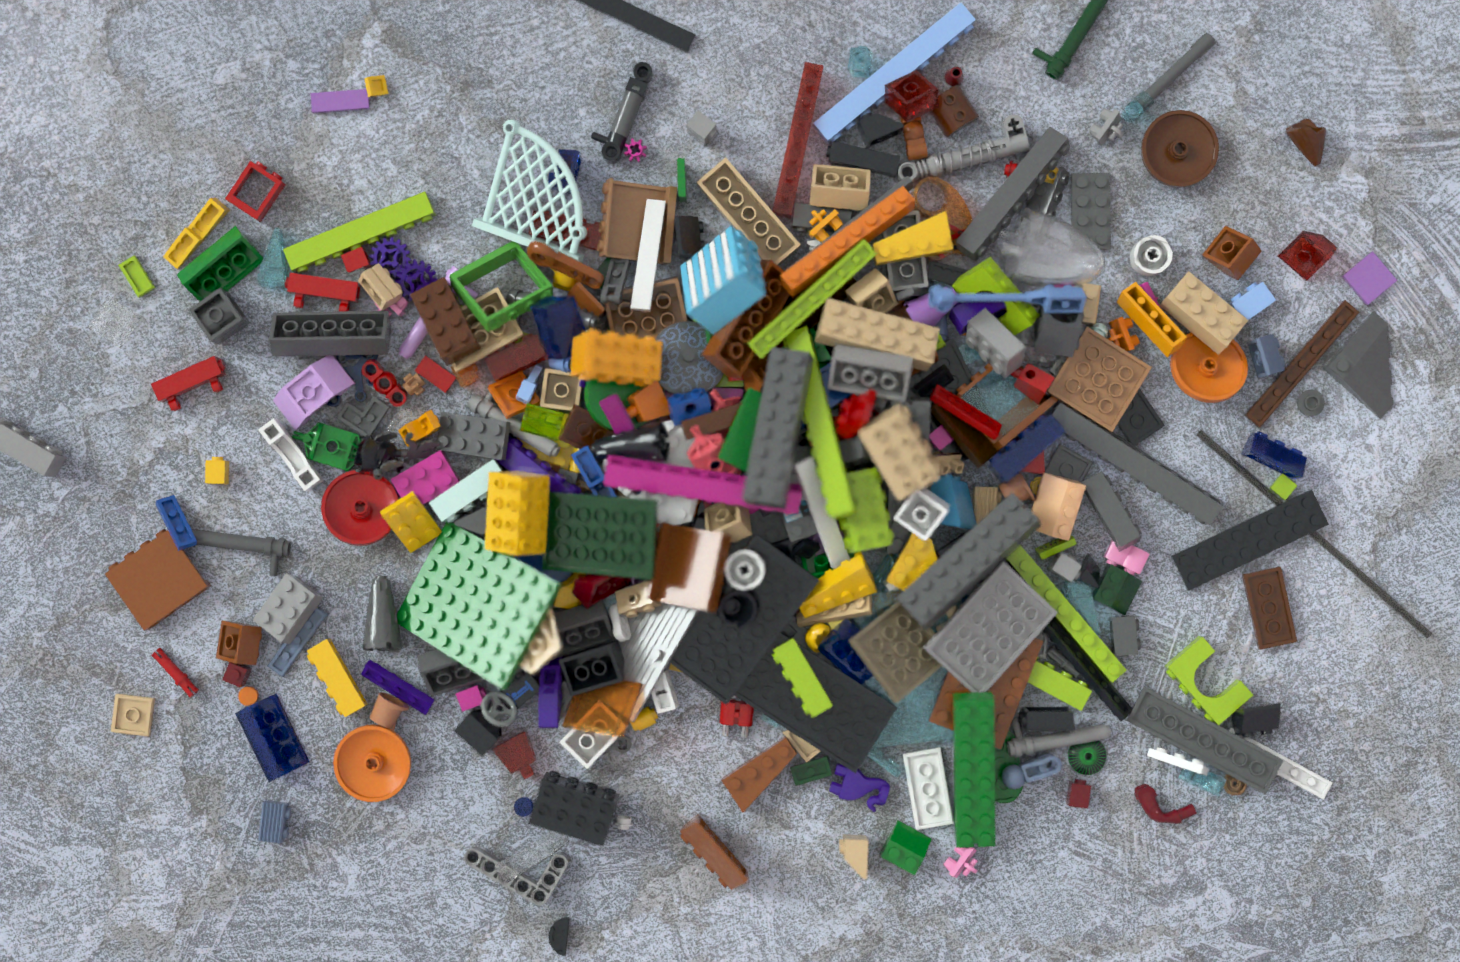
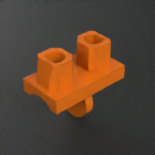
[1108,317,1140,352]

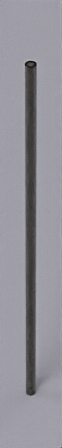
[1196,429,1432,638]

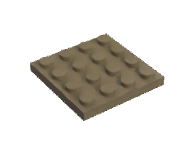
[849,601,942,704]

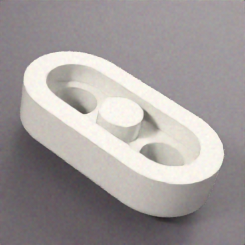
[609,603,631,642]

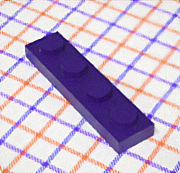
[361,659,435,715]

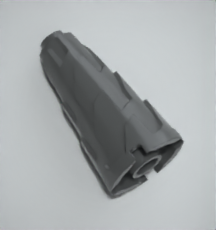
[363,576,402,651]

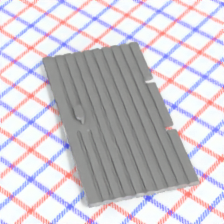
[589,579,699,722]

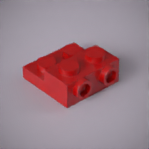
[835,388,877,439]

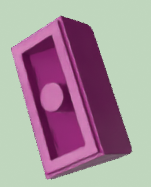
[599,394,635,434]

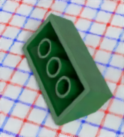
[176,225,265,302]

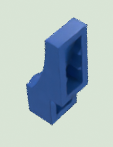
[571,445,619,497]

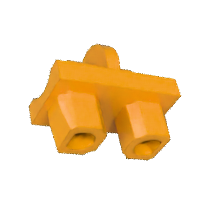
[809,209,843,243]

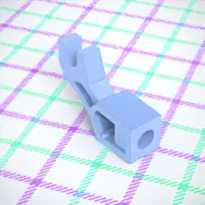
[516,363,544,405]

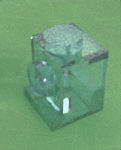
[847,46,873,77]

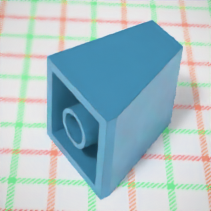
[931,474,977,530]

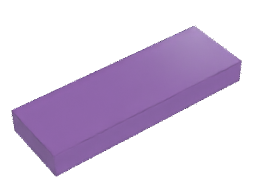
[310,89,370,113]

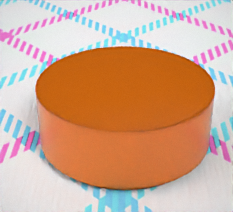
[238,686,259,706]

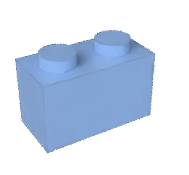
[1229,282,1276,320]

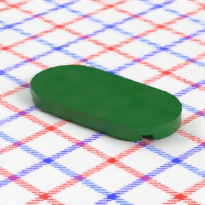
[995,730,1023,803]

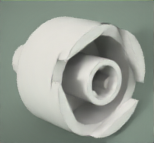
[1130,235,1173,276]
[725,549,766,590]

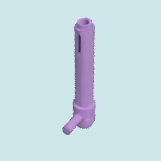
[398,266,478,360]

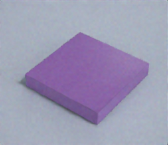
[1342,251,1397,306]

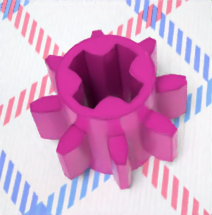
[624,138,647,163]

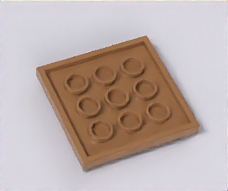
[1046,326,1152,432]

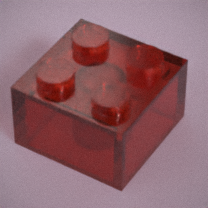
[885,70,939,123]

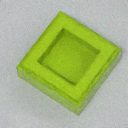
[1269,473,1298,500]

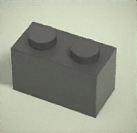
[1109,615,1141,656]

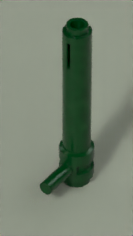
[1032,0,1109,80]

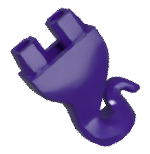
[829,764,890,812]

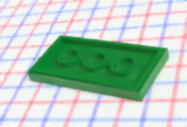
[717,387,762,473]

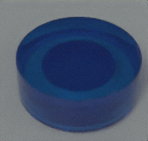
[514,797,534,817]

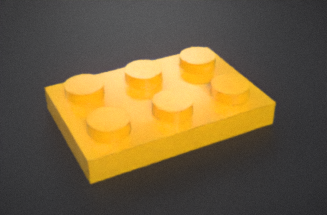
[380,491,442,553]

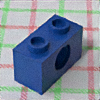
[667,388,711,426]

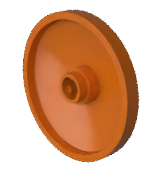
[1170,332,1248,403]
[333,724,411,802]

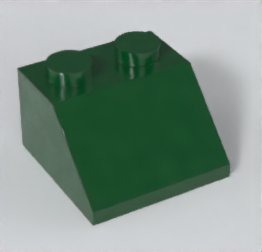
[1090,564,1142,616]

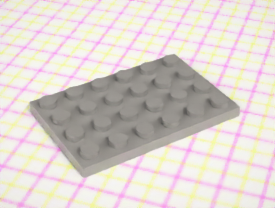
[923,561,1058,693]

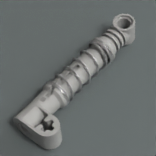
[897,114,1029,182]

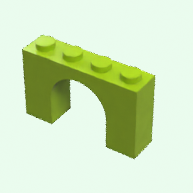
[952,257,1039,336]
[1164,636,1253,726]

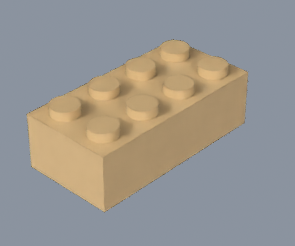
[1159,271,1248,355]

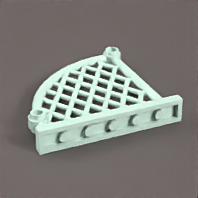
[472,119,587,263]

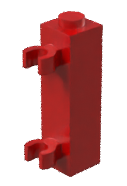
[285,273,361,311]
[151,356,226,411]

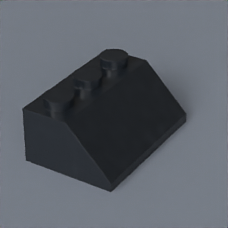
[559,640,624,696]

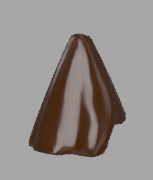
[1285,118,1326,167]

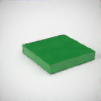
[677,158,687,203]

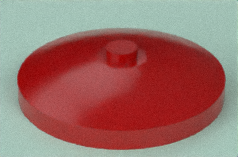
[321,470,398,546]

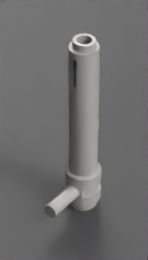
[467,392,560,457]
[1007,719,1111,758]

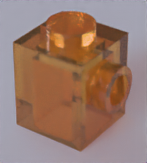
[450,363,480,389]

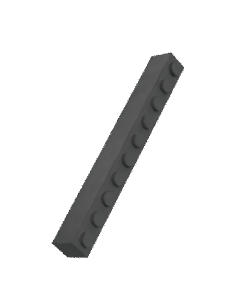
[1048,401,1223,525]

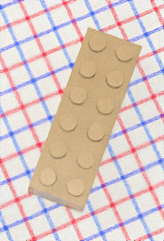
[697,157,801,266]
[815,298,940,371]

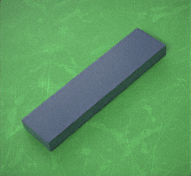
[267,607,328,677]

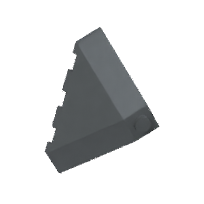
[1322,311,1394,419]

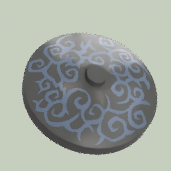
[656,321,724,395]

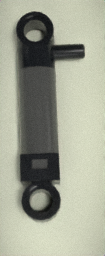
[591,62,653,164]

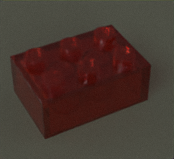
[484,333,549,382]

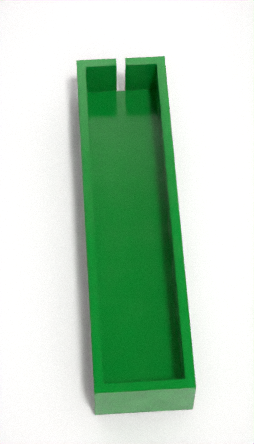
[953,692,995,848]

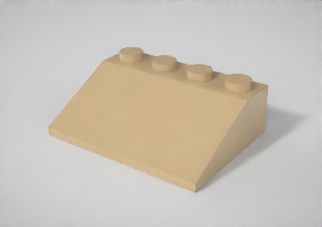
[451,287,524,373]

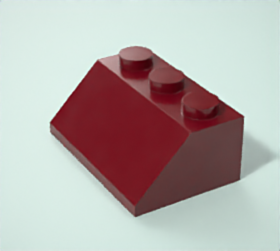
[572,574,632,609]

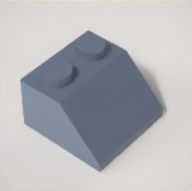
[1247,334,1285,378]

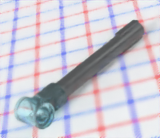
[1122,32,1216,122]

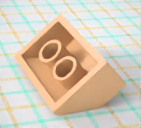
[1031,472,1086,541]

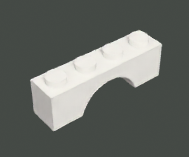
[259,418,324,492]

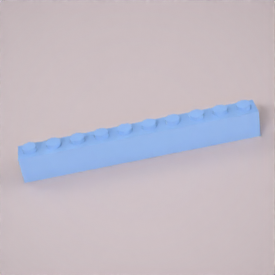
[813,2,976,144]

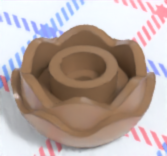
[1223,774,1247,796]

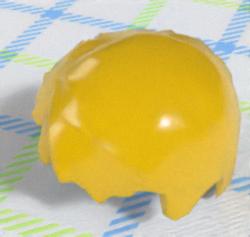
[805,623,833,653]

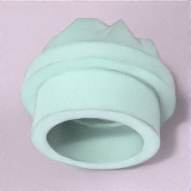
[1091,323,1108,338]

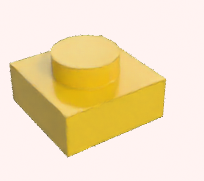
[364,75,389,97]

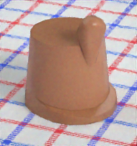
[998,471,1035,502]
[370,692,410,731]

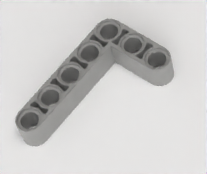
[464,846,569,905]

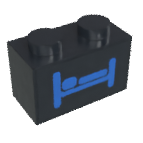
[499,670,539,709]

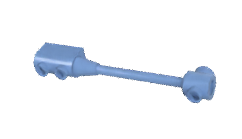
[928,284,1086,313]

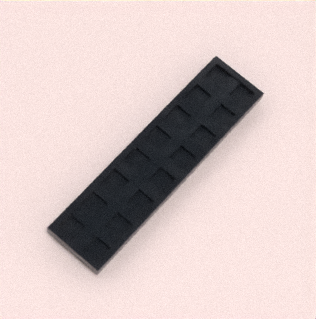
[1171,490,1329,591]

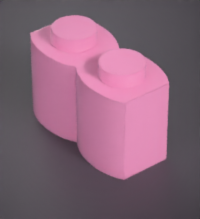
[1103,540,1150,576]

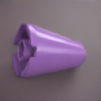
[903,286,957,327]

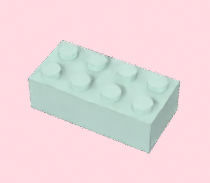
[429,459,504,523]

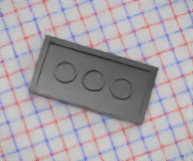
[1071,173,1111,250]
[436,412,510,460]

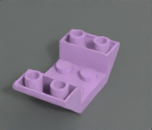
[273,355,355,431]

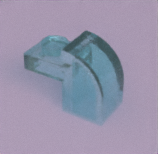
[1178,768,1227,797]

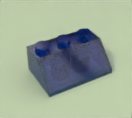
[531,296,586,359]
[1241,431,1307,479]
[817,618,874,685]

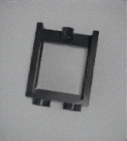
[1019,707,1074,733]

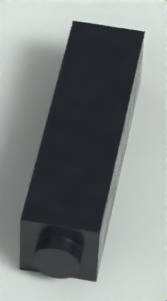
[826,141,900,178]

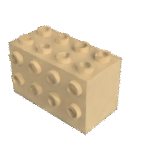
[858,402,941,501]

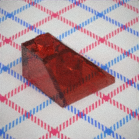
[1278,231,1337,281]

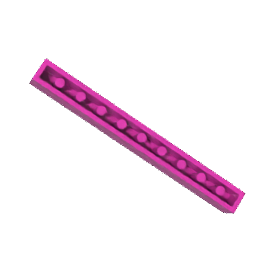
[604,455,802,514]

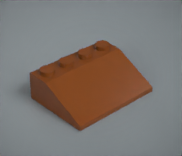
[680,814,749,890]

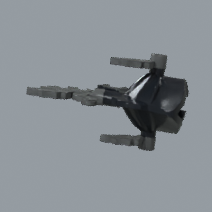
[354,431,440,480]

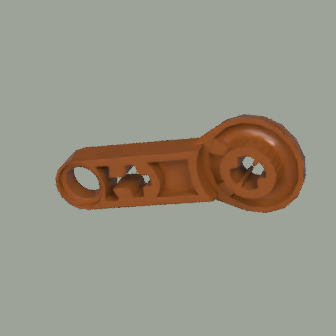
[527,241,604,289]

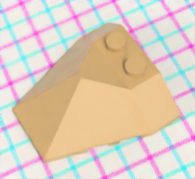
[519,606,562,674]

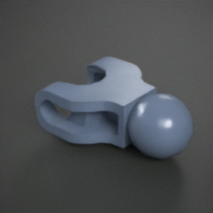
[1001,753,1062,789]

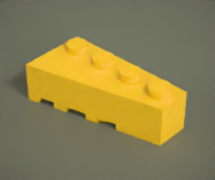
[871,211,953,266]
[799,551,877,618]

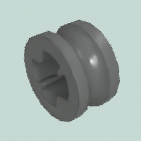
[614,735,632,753]

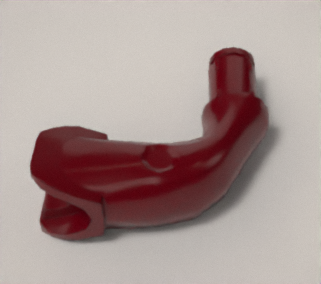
[1135,784,1197,824]

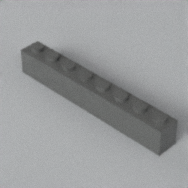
[956,127,1070,262]

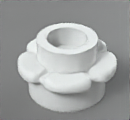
[614,815,633,830]

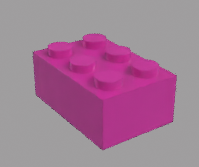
[390,450,461,506]

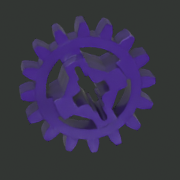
[369,237,412,279]
[395,259,438,301]

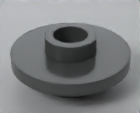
[1297,390,1325,416]

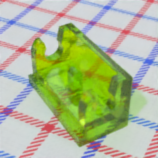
[519,403,564,441]

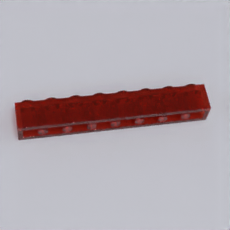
[772,62,824,219]

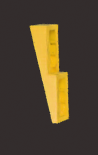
[163,198,230,269]

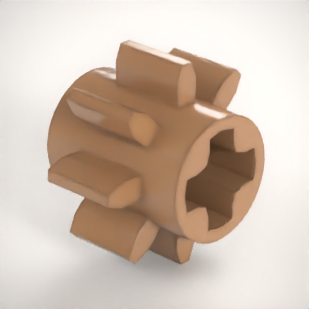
[402,373,426,396]

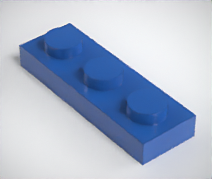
[155,495,197,551]

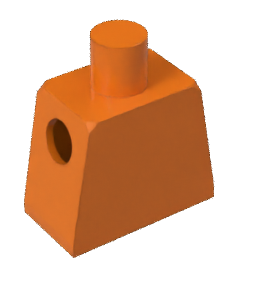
[625,381,670,423]

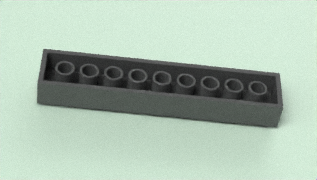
[417,600,616,697]

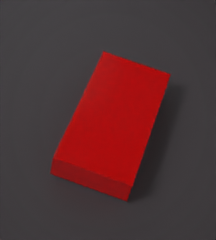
[414,355,457,393]

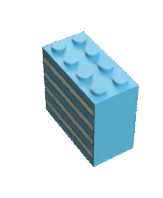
[680,225,766,335]

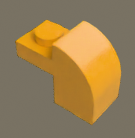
[398,410,440,447]

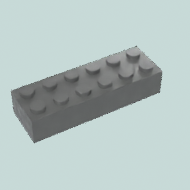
[269,311,391,356]

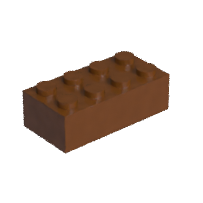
[410,277,481,366]

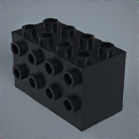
[528,771,620,847]

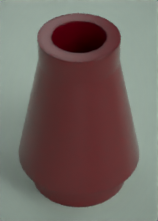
[945,67,964,86]

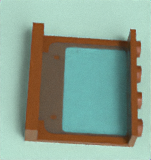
[956,363,1058,451]

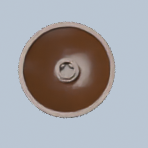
[1141,110,1219,188]

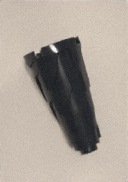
[591,422,670,462]

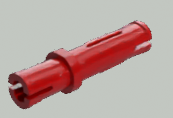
[151,648,199,698]

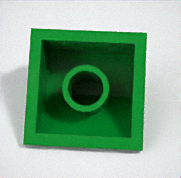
[879,820,931,875]

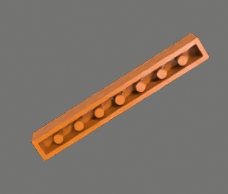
[780,186,915,298]

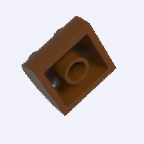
[926,85,979,138]

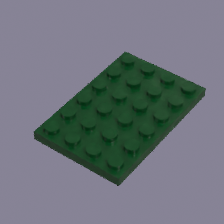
[542,491,658,579]

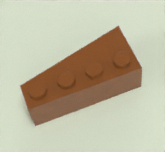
[722,736,797,813]

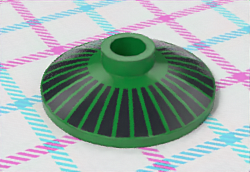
[1068,741,1106,775]

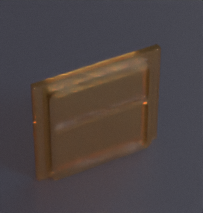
[562,681,642,738]

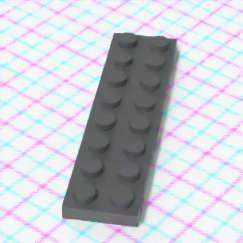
[1126,687,1284,794]

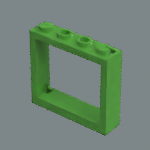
[449,241,553,333]

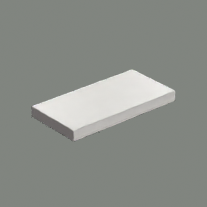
[902,747,954,830]

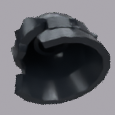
[717,590,757,629]

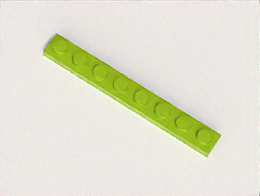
[747,239,877,358]

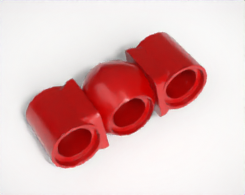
[362,359,408,407]

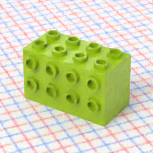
[839,468,894,553]

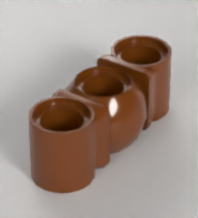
[899,106,928,161]

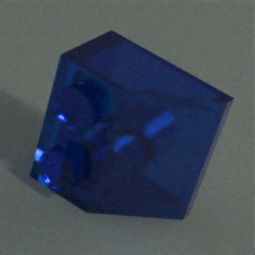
[548,149,582,194]

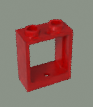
[225,161,286,223]

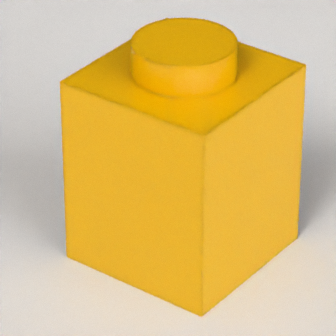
[205,457,229,484]

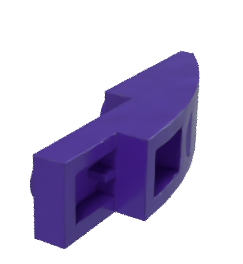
[538,656,564,728]

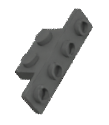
[1023,167,1069,244]

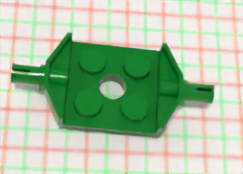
[292,422,361,471]

